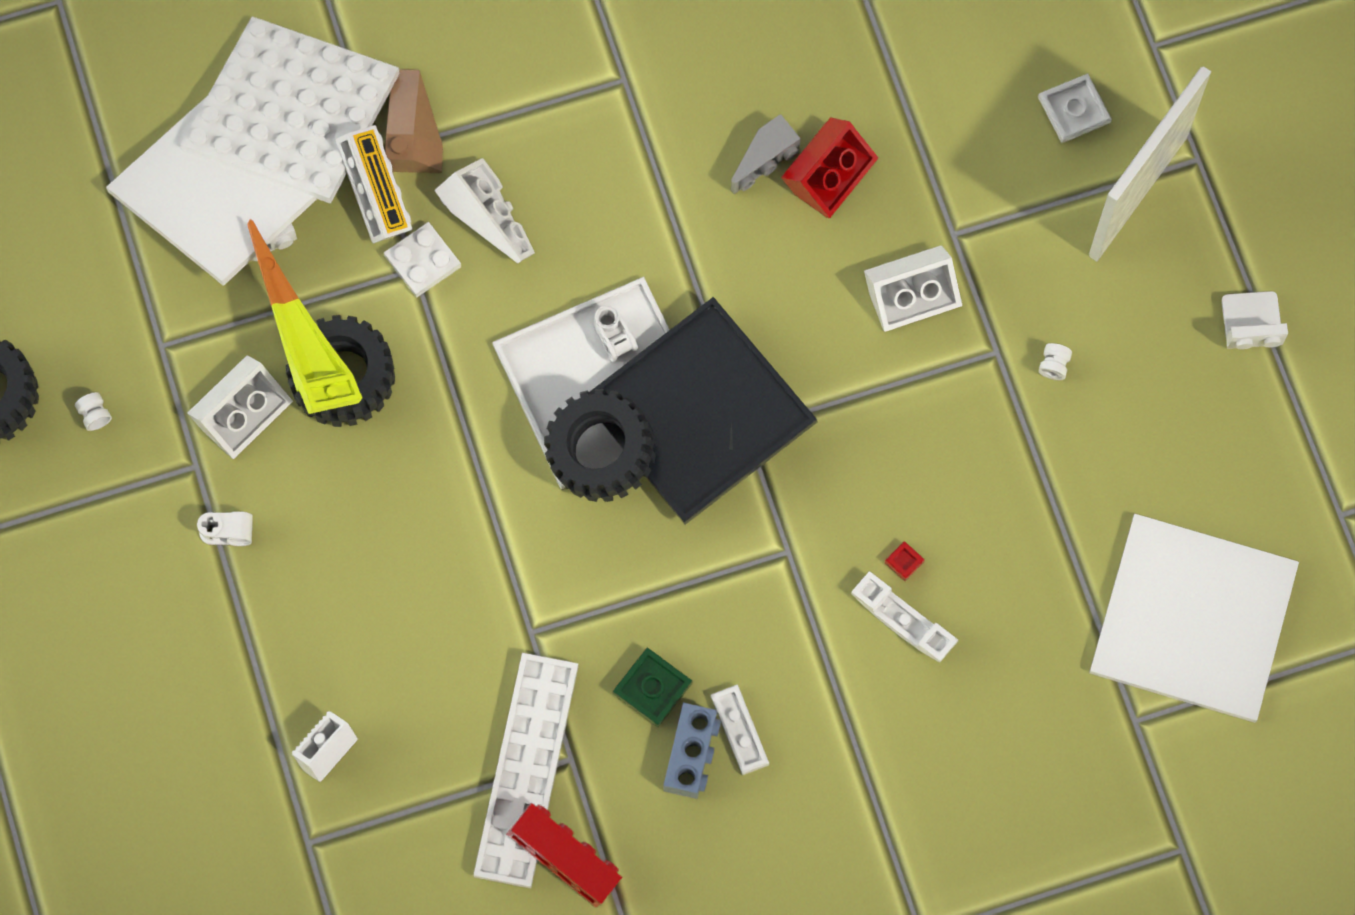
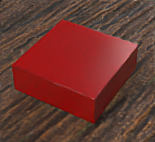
[885,541,925,581]

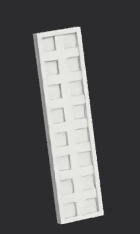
[474,653,579,889]

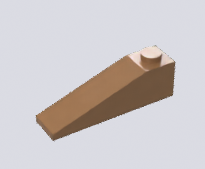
[385,70,443,173]

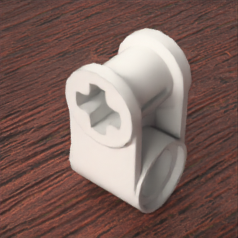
[595,305,638,362]
[197,512,253,546]

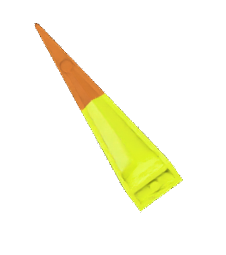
[247,219,362,414]

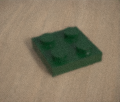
[612,647,693,727]

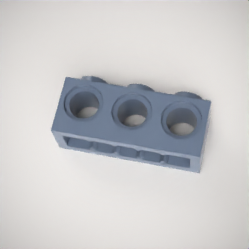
[663,703,721,799]

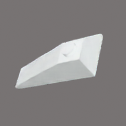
[435,158,535,263]

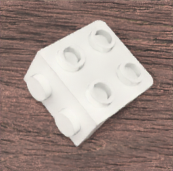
[1221,291,1288,349]

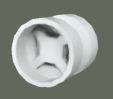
[1038,343,1072,380]
[75,392,112,431]

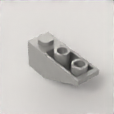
[731,114,800,194]

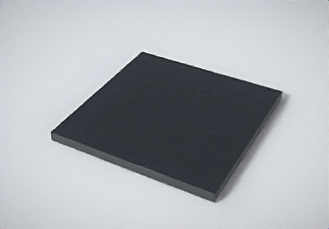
[589,297,818,525]

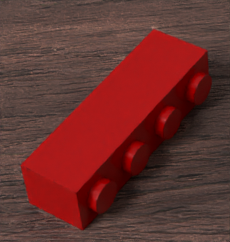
[506,803,622,908]

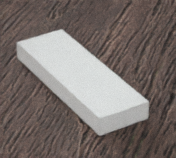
[711,684,769,775]

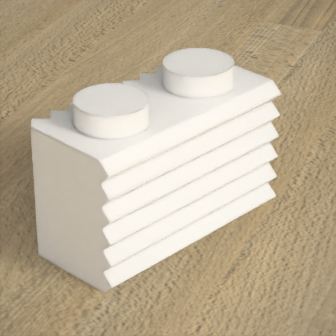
[292,711,358,782]

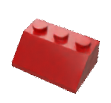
[781,117,879,218]

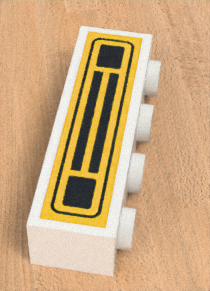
[335,125,412,244]

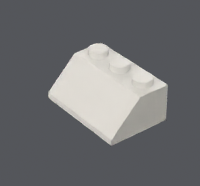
[864,245,962,332]
[187,355,293,459]

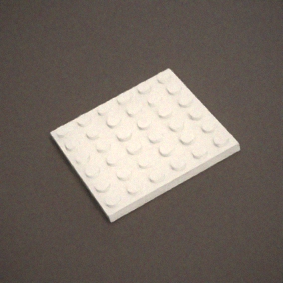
[181,17,400,204]

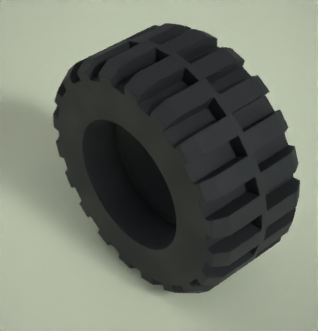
[286,315,395,427]
[0,339,39,441]
[544,389,656,502]

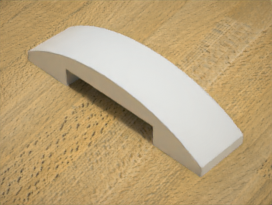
[851,571,958,662]

